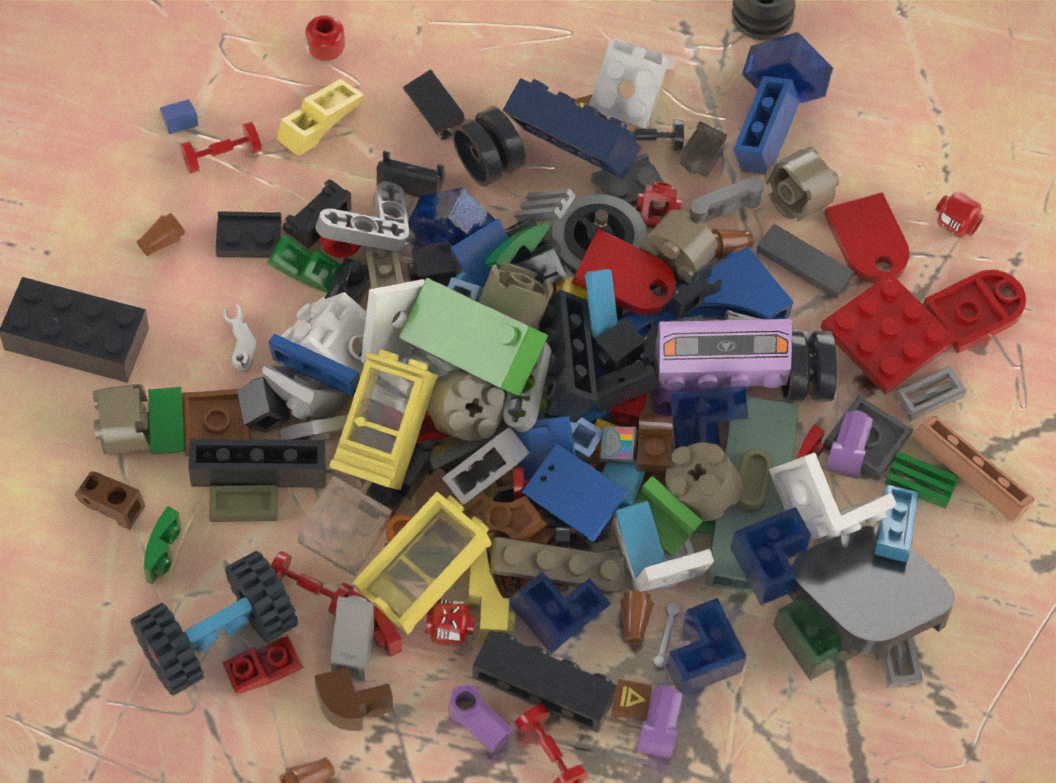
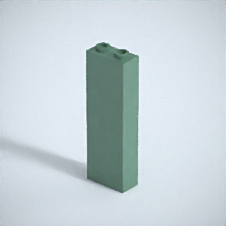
[705,394,799,597]

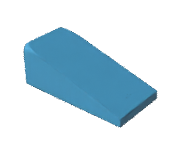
[615,501,666,577]

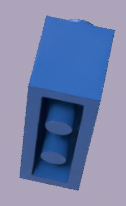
[733,76,800,175]

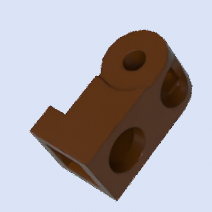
[75,471,145,530]

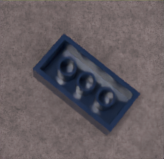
[502,78,641,180]

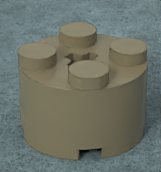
[765,147,839,221]
[640,210,718,283]
[478,263,553,329]
[427,370,505,441]
[93,384,150,454]
[665,443,743,521]

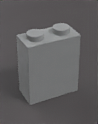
[443,427,530,505]

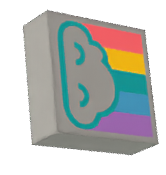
[600,426,638,463]

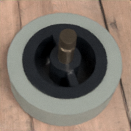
[551,194,647,276]

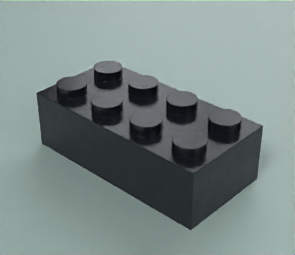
[0,277,149,383]

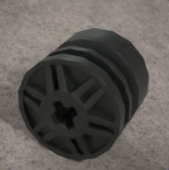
[731,0,796,41]

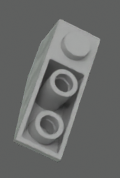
[331,596,374,681]

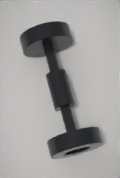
[609,118,684,151]

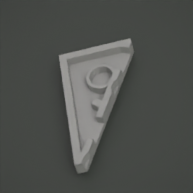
[280,409,382,440]

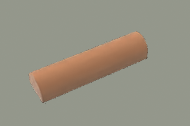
[912,416,1035,523]

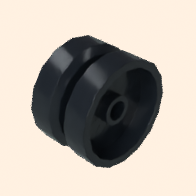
[452,106,526,187]
[781,330,837,403]

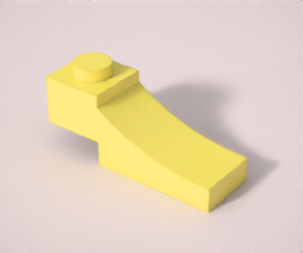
[276,79,364,156]
[468,548,515,642]

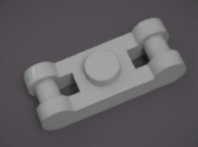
[688,176,764,224]

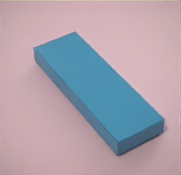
[874,485,918,562]

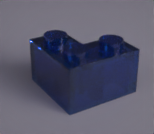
[742,32,833,103]
[408,187,496,246]
[670,386,749,450]
[730,507,811,606]
[509,571,611,654]
[666,598,747,696]

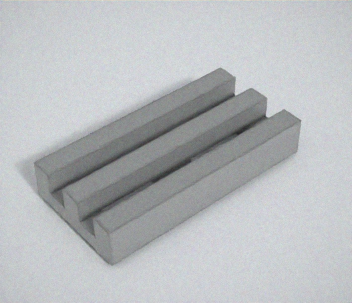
[513,188,576,222]
[894,366,967,421]
[881,637,923,689]

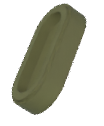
[735,448,774,513]

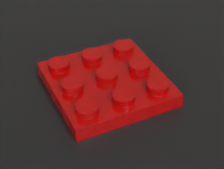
[820,273,956,395]

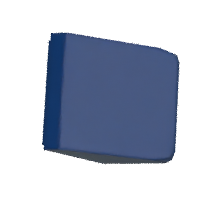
[159,99,199,134]

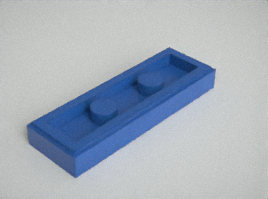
[268,333,360,397]

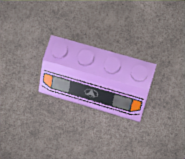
[654,319,792,391]

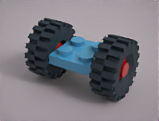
[130,550,299,696]

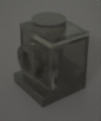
[679,121,727,178]

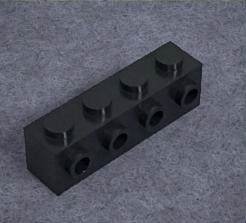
[540,289,598,423]
[188,439,326,488]
[472,630,617,733]

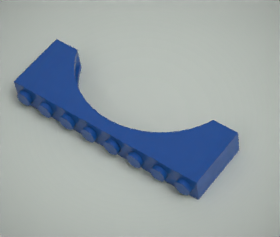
[582,246,793,425]

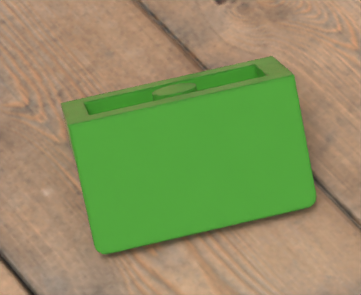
[634,476,703,556]

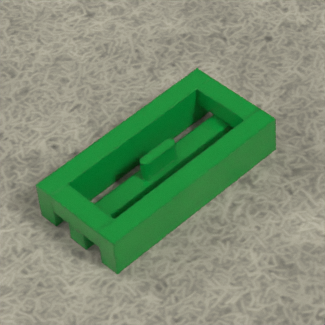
[885,451,959,509]

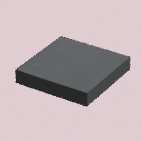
[823,395,914,482]

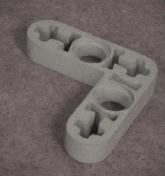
[315,181,409,251]
[503,342,551,432]

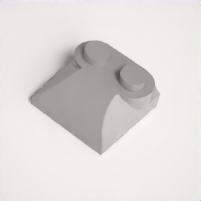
[262,366,349,420]

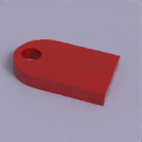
[824,192,910,284]
[571,229,676,315]
[923,269,1026,353]

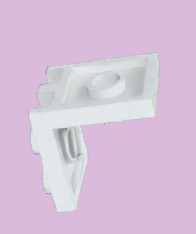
[589,38,677,128]
[361,279,460,395]
[281,292,367,377]
[769,452,897,544]
[612,517,714,592]

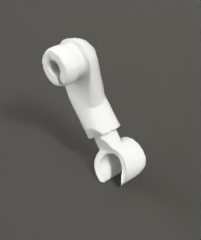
[222,304,257,371]

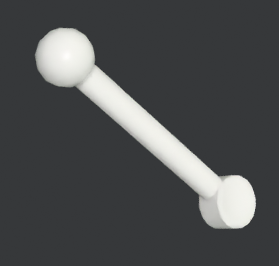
[654,603,680,668]

